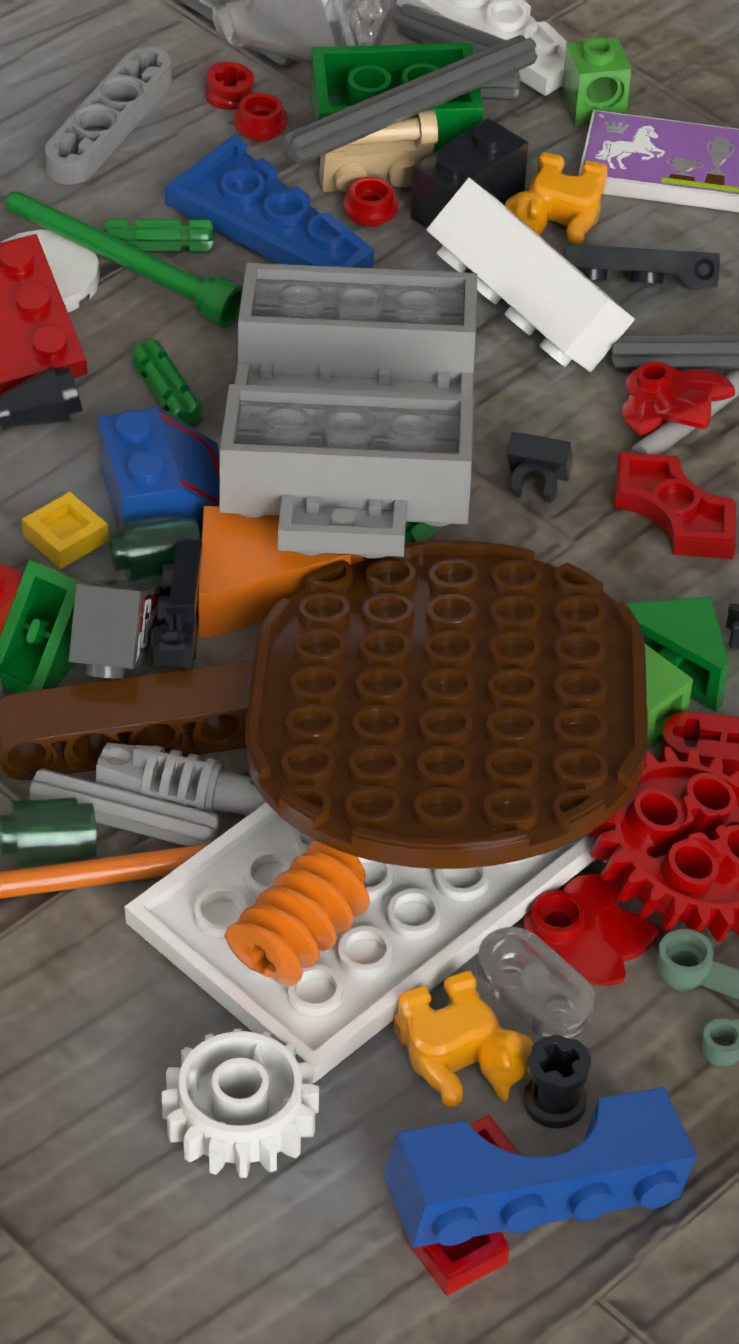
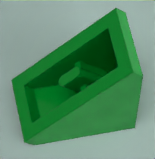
[0,560,84,693]
[625,597,729,712]

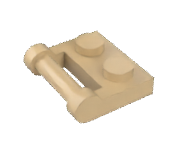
[319,110,438,193]

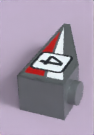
[69,578,162,679]

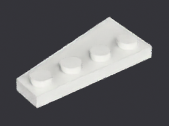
[396,0,567,96]

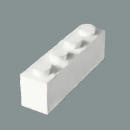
[426,178,635,372]

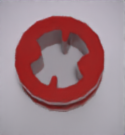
[205,62,254,110]

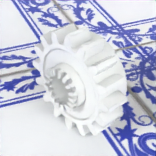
[162,1028,319,1178]

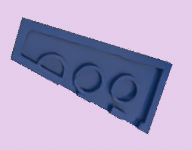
[165,134,374,268]

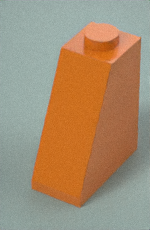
[198,506,363,638]

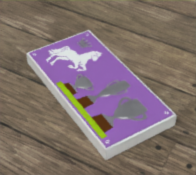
[578,110,739,212]

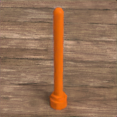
[0,843,210,899]

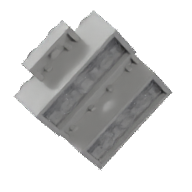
[219,263,477,559]

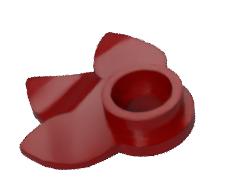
[622,362,735,436]
[523,874,660,986]

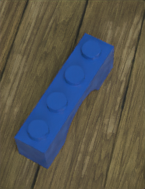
[383,1087,697,1248]

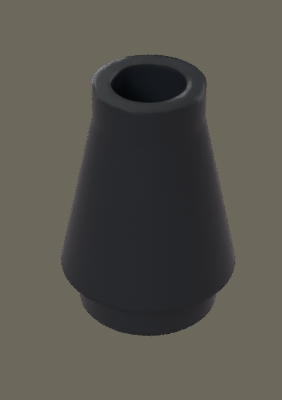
[0,365,83,430]

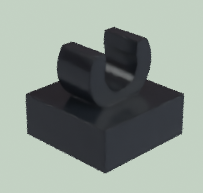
[507,432,573,503]

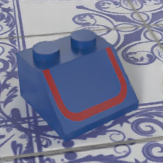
[98,407,220,551]

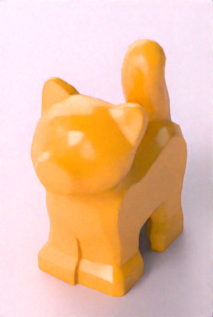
[504,152,608,245]
[393,971,534,1108]

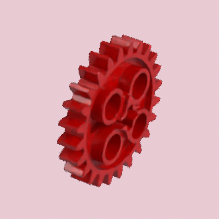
[586,747,739,942]

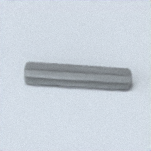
[29,769,220,847]

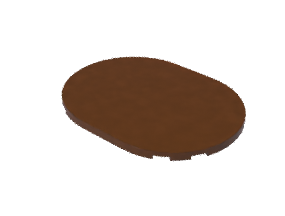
[245,540,648,869]

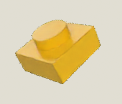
[22,492,109,569]

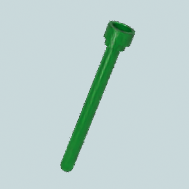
[5,191,243,328]

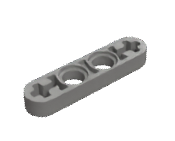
[44,46,172,185]

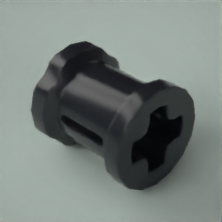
[523,1035,591,1129]

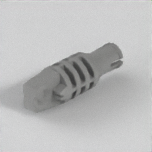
[95,742,266,816]

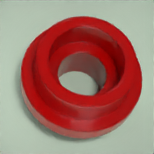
[234,93,288,142]
[343,177,399,227]

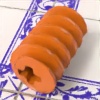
[224,840,371,986]

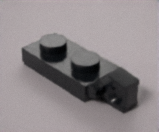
[563,244,720,290]
[151,540,202,669]

